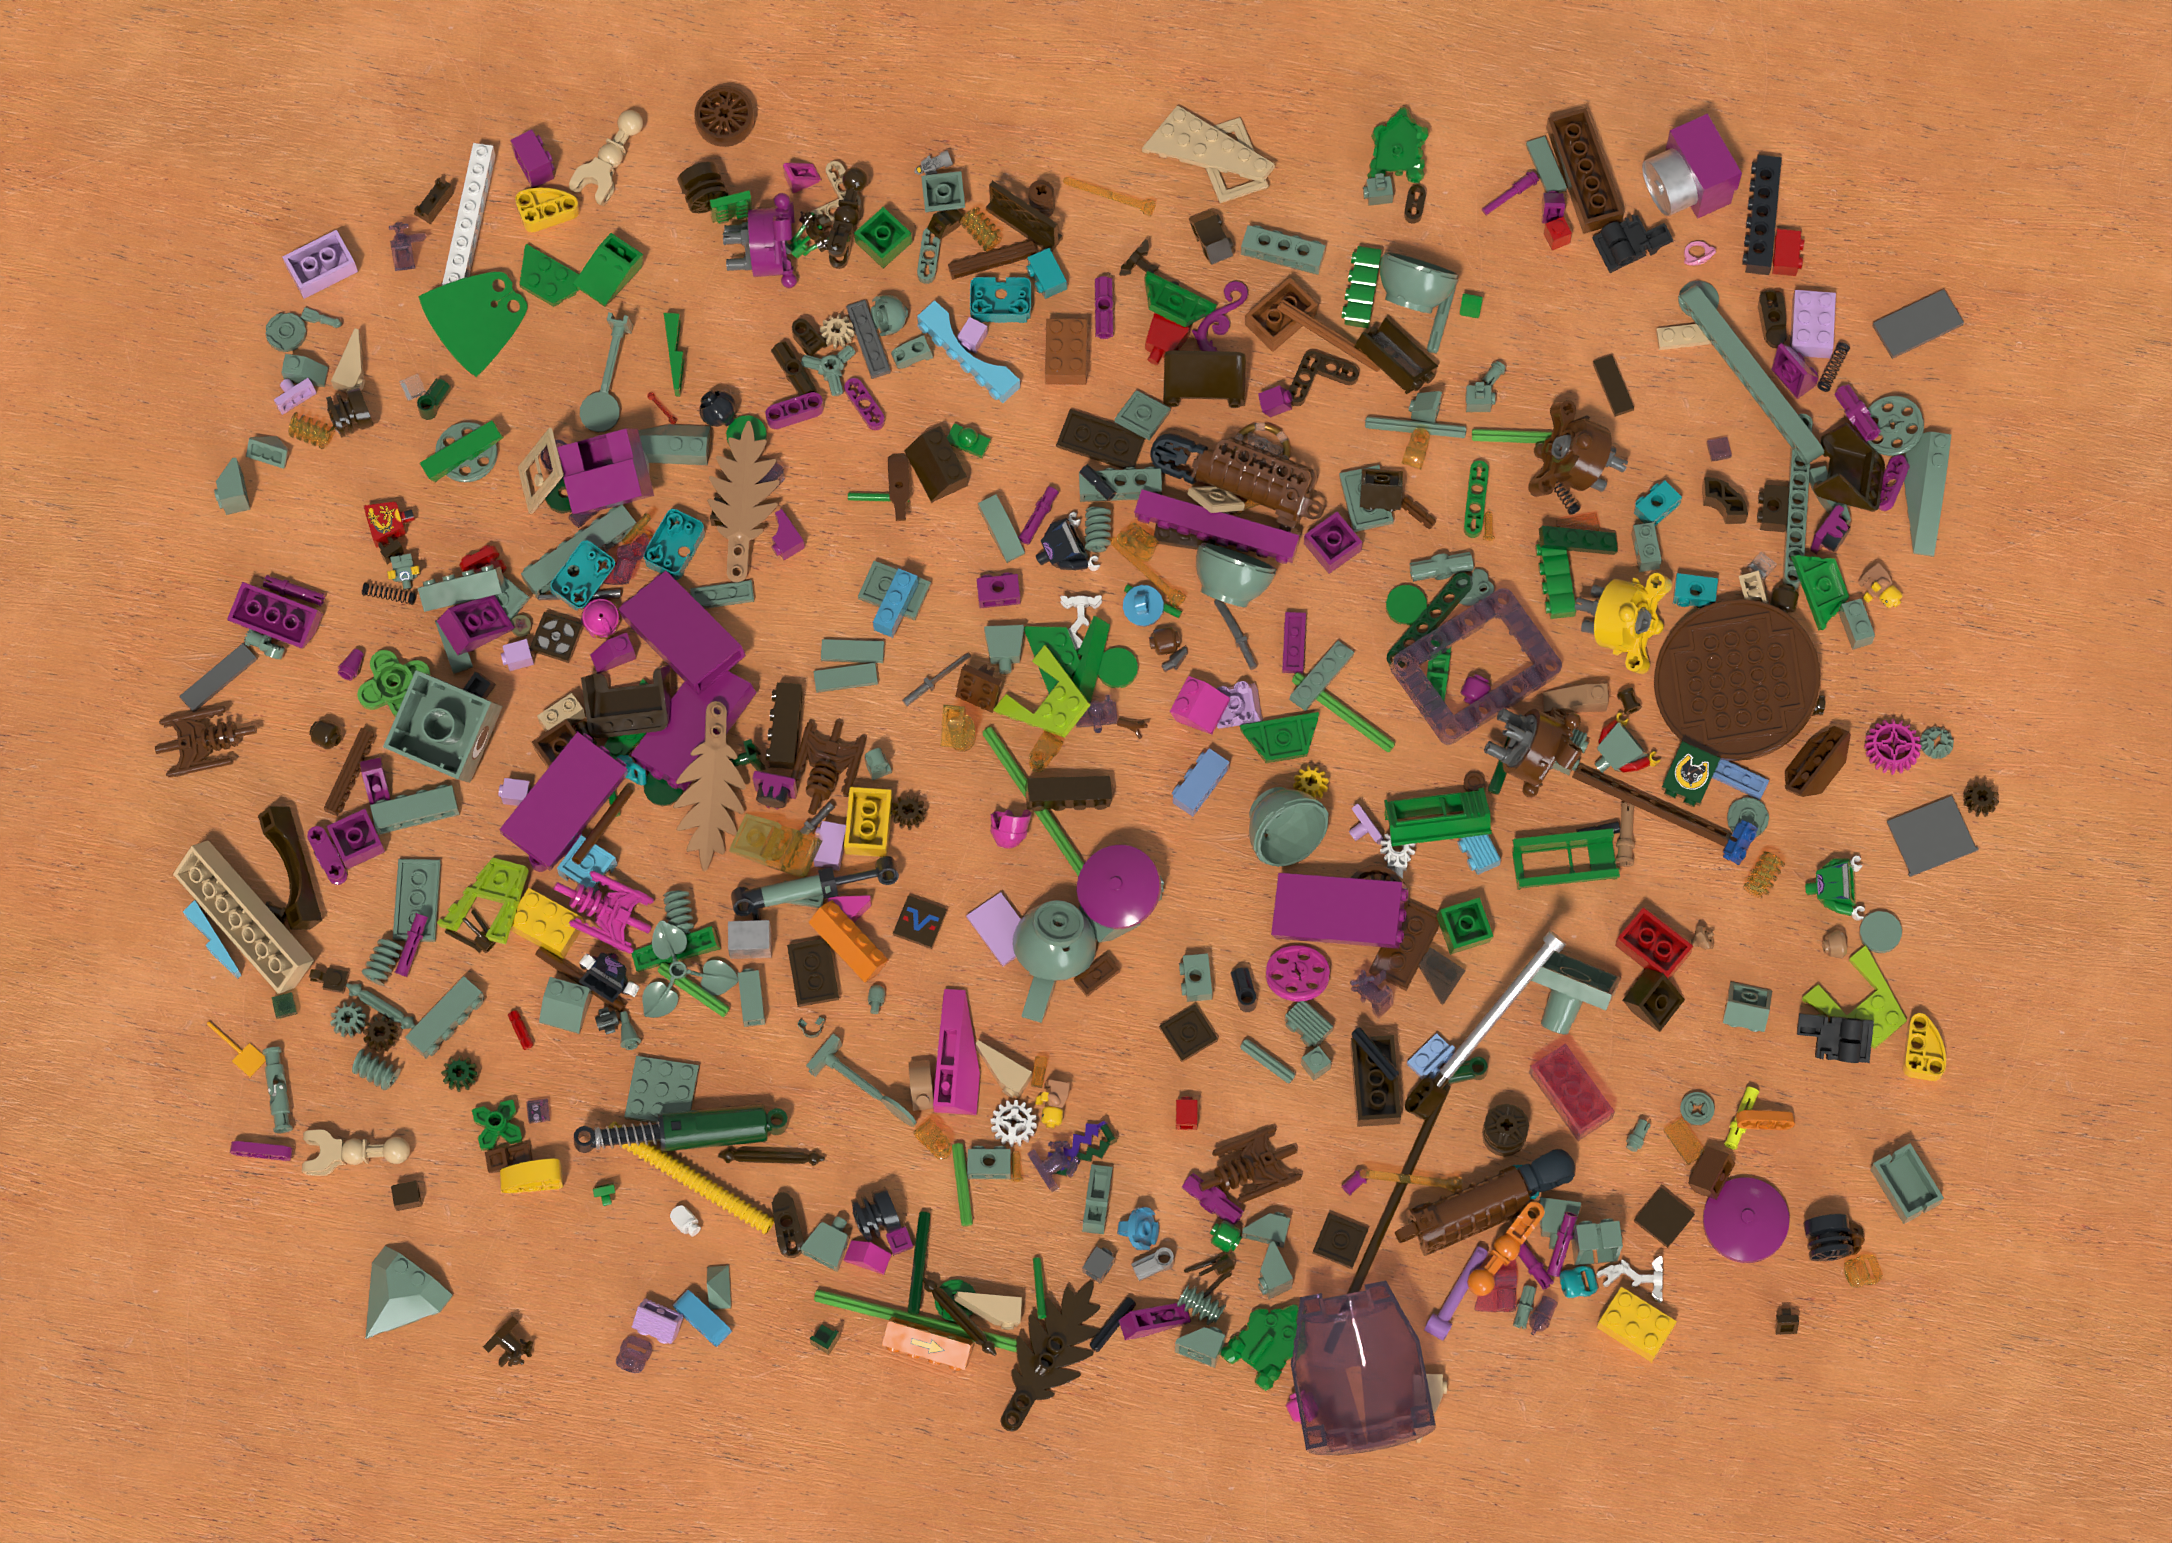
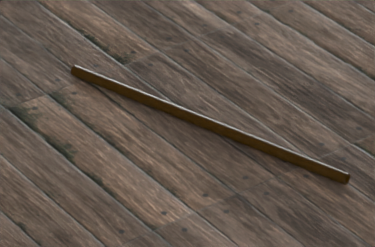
[1322,1084,1451,1354]

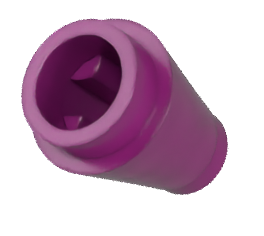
[338,649,364,681]

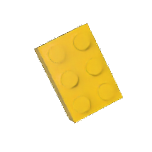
[844,787,893,857]
[510,888,585,959]
[1597,1287,1677,1363]

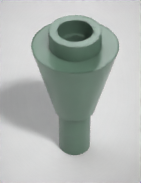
[619,1011,641,1050]

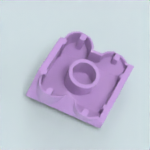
[1217,681,1263,729]

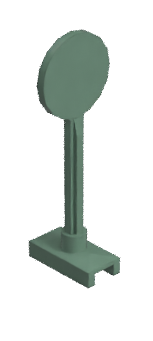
[580,312,633,432]
[806,1034,917,1127]

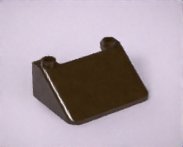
[1163,350,1246,408]
[1813,423,1885,512]
[581,665,671,738]

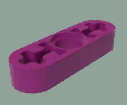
[844,378,885,430]
[1879,455,1910,511]
[230,1141,293,1161]

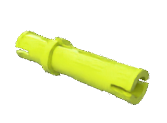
[1724,1087,1759,1150]

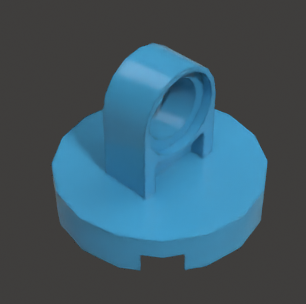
[1123,585,1164,627]
[1117,1207,1159,1250]

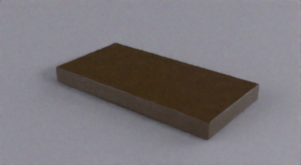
[1056,409,1146,469]

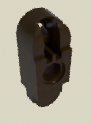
[1758,290,1787,348]
[772,1192,804,1258]

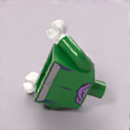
[1805,856,1865,921]

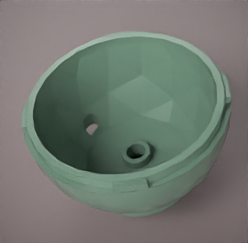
[1380,252,1459,314]
[1196,543,1276,607]
[1249,787,1329,867]
[1012,900,1096,980]

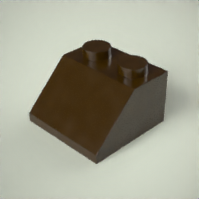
[1360,469,1403,512]
[1622,968,1685,1032]

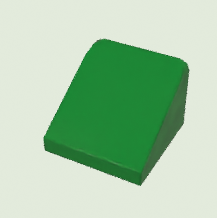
[1460,293,1483,318]

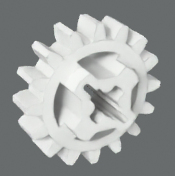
[991,1100,1037,1147]

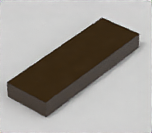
[1593,355,1634,417]

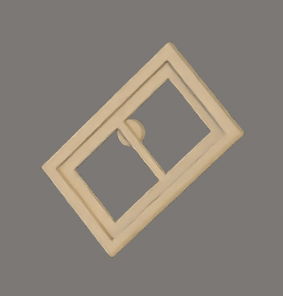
[1205,118,1269,203]
[518,428,563,514]

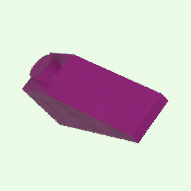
[1119,1303,1191,1340]

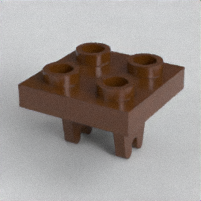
[955,664,1002,713]

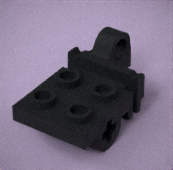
[1592,214,1674,273]
[1797,1013,1874,1063]

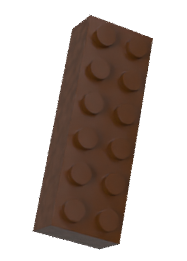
[1546,108,1624,234]

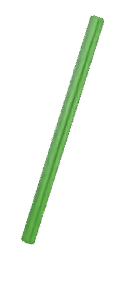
[983,727,1084,877]
[814,1290,1017,1353]

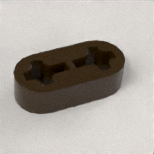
[1404,185,1426,224]

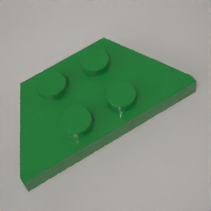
[520,244,579,307]
[1144,271,1217,327]
[1791,555,1849,631]
[1024,626,1081,694]
[1240,712,1319,763]

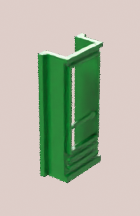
[1384,788,1492,846]
[1512,828,1620,890]

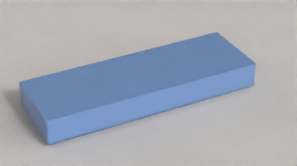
[1712,760,1769,800]

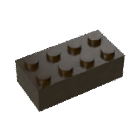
[1350,1035,1401,1127]

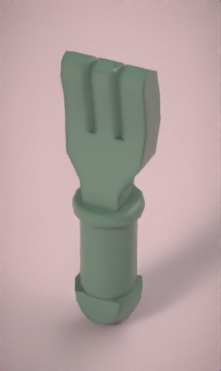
[300,307,342,328]

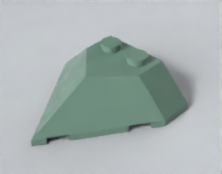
[365,1246,453,1339]

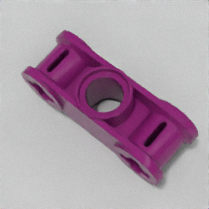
[307,826,347,885]

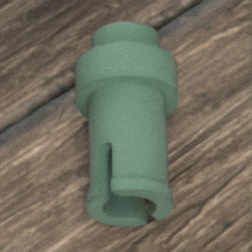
[1626,1119,1651,1152]

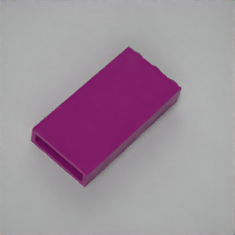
[618,571,746,695]
[631,671,756,791]
[499,732,628,871]
[1271,873,1409,948]

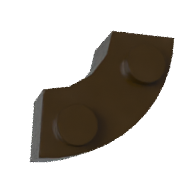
[1189,210,1234,265]
[1702,477,1748,524]

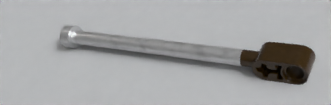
[1405,931,1566,1119]

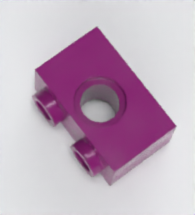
[976,573,1020,608]

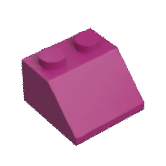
[1170,676,1231,735]

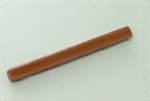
[1277,300,1380,372]

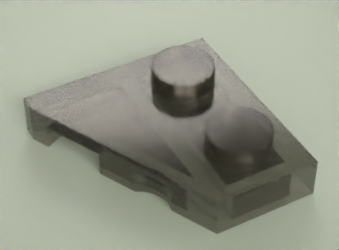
[1418,947,1466,1005]

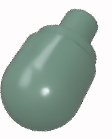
[868,985,885,1014]

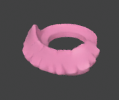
[1684,241,1716,266]

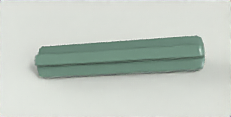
[1240,1039,1295,1083]

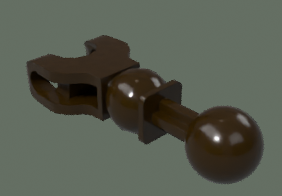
[827,167,868,269]

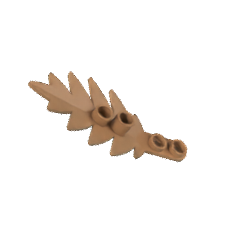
[707,421,780,582]
[673,701,746,871]

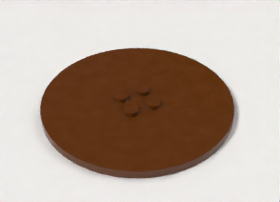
[1654,599,1821,761]

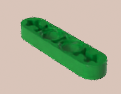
[1463,461,1489,538]

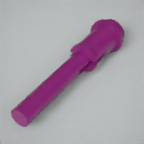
[1482,171,1539,215]

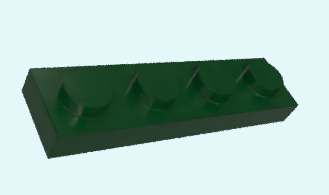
[1539,526,1618,555]

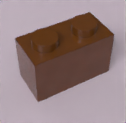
[1688,1147,1736,1200]

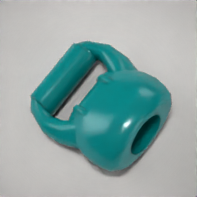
[616,755,647,786]
[1560,1266,1598,1298]

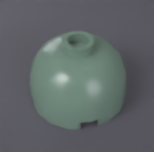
[871,295,908,336]

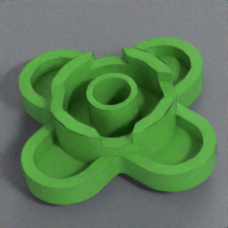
[357,650,431,717]

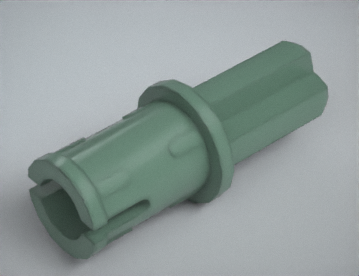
[1513,1285,1536,1329]

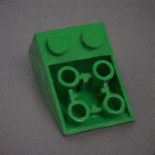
[573,233,643,307]

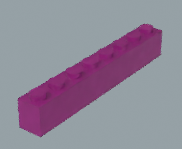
[1134,489,1300,564]

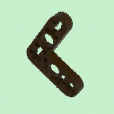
[1289,351,1359,406]

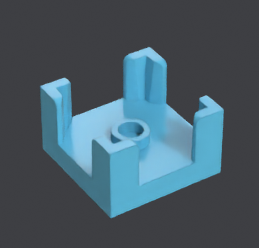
[557,835,618,895]

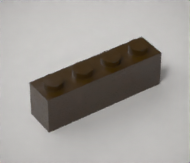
[766,682,803,769]
[1025,776,1112,811]

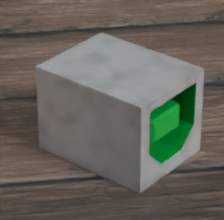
[728,920,771,959]

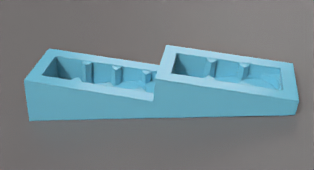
[183,900,242,979]

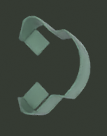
[798,1017,825,1038]

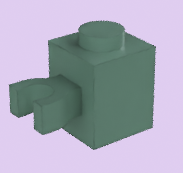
[1363,173,1393,206]
[1465,382,1495,412]

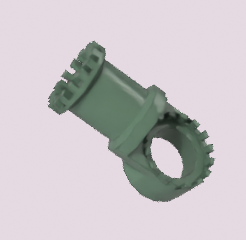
[244,629,285,660]

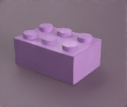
[282,230,358,299]
[1790,290,1836,359]

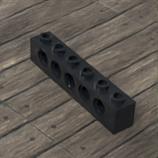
[1742,155,1782,275]

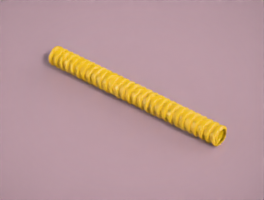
[608,1121,774,1234]

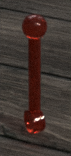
[647,392,677,424]

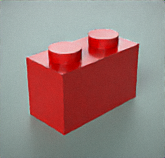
[1772,229,1804,276]

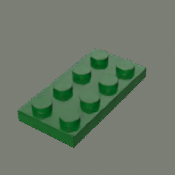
[710,191,752,224]

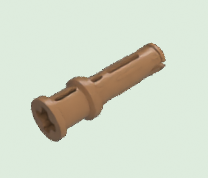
[1615,802,1635,867]

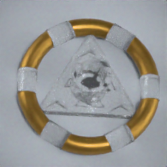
[1231,423,1291,472]

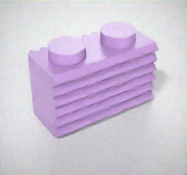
[632,1299,683,1344]

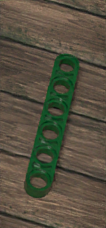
[1386,573,1472,670]

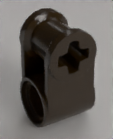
[792,319,827,357]

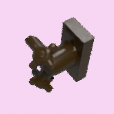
[483,1316,533,1367]

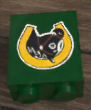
[1661,741,1721,807]

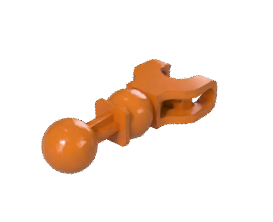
[1467,1202,1545,1296]

